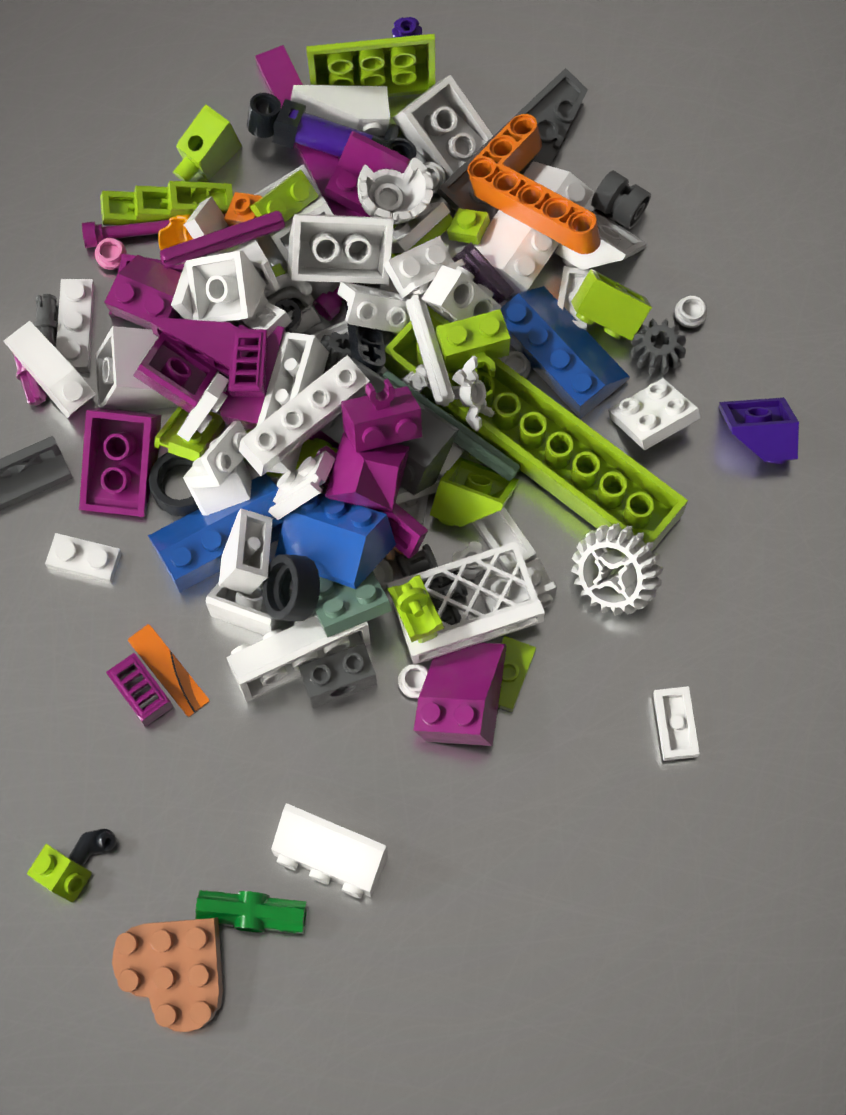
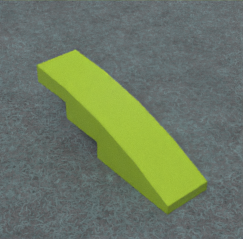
[100,180,233,225]

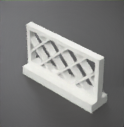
[387,541,545,665]

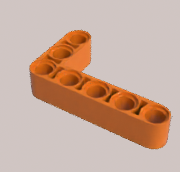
[467,114,601,254]

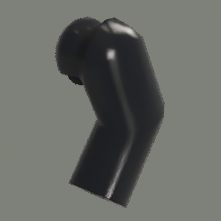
[68,829,116,866]

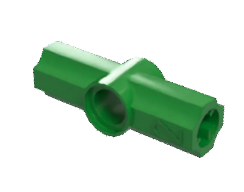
[195,890,307,934]

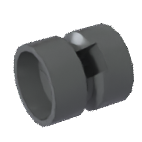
[591,170,651,229]

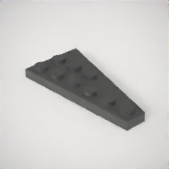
[437,68,588,221]

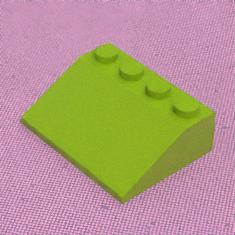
[306,34,435,97]

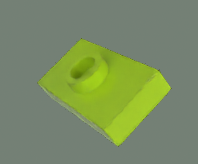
[498,636,536,712]

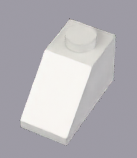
[219,508,273,595]

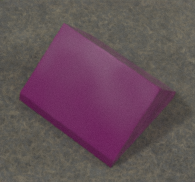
[133,333,217,413]

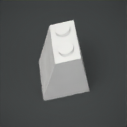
[95,326,178,411]

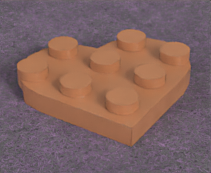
[112,917,223,1032]

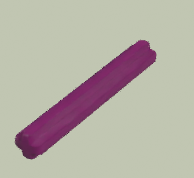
[160,211,285,269]

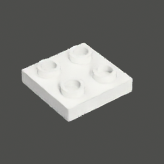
[608,378,701,450]

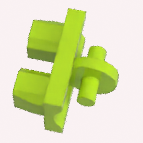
[387,575,444,643]

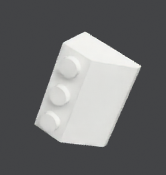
[287,214,394,284]
[271,803,388,899]

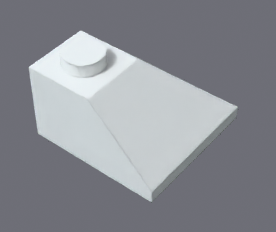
[555,210,647,270]

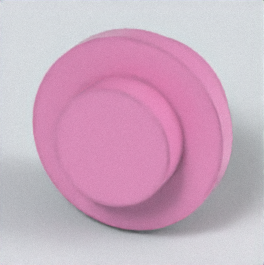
[95,238,127,270]

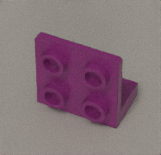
[323,131,410,217]

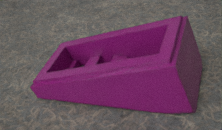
[228,329,267,397]
[106,653,173,727]

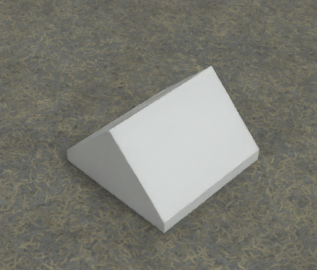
[186,251,267,322]
[206,582,292,635]

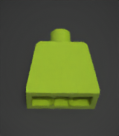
[173,104,242,182]

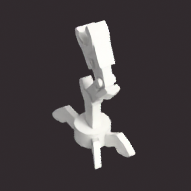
[401,356,495,431]

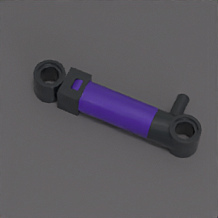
[247,93,417,167]

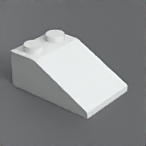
[392,75,493,180]

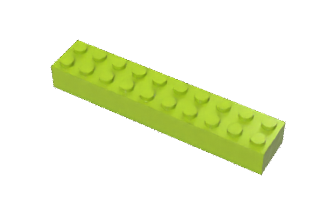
[384,305,688,552]

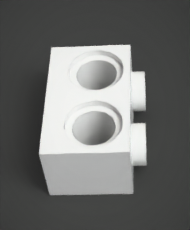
[421,265,502,323]

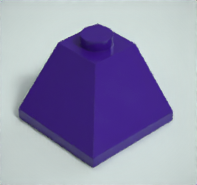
[719,397,799,464]

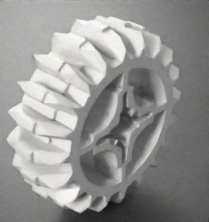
[571,523,663,616]

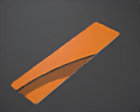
[128,624,209,717]

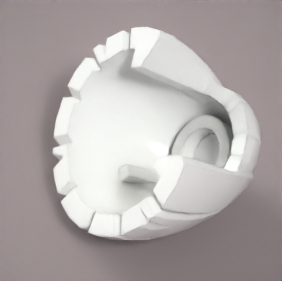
[357,158,433,224]

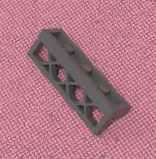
[0,436,73,510]

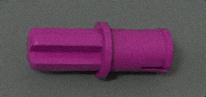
[12,352,47,406]

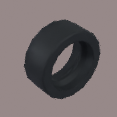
[149,452,199,516]
[262,554,320,621]

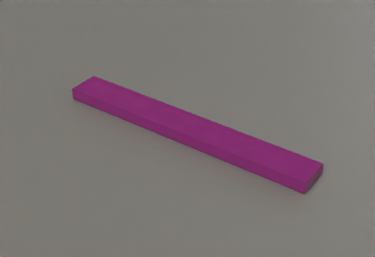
[255,45,366,217]

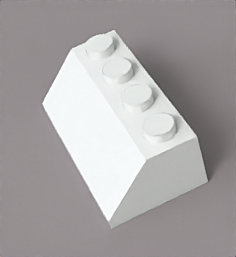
[464,161,594,298]
[226,615,371,702]

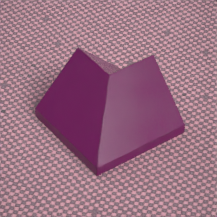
[325,432,410,513]

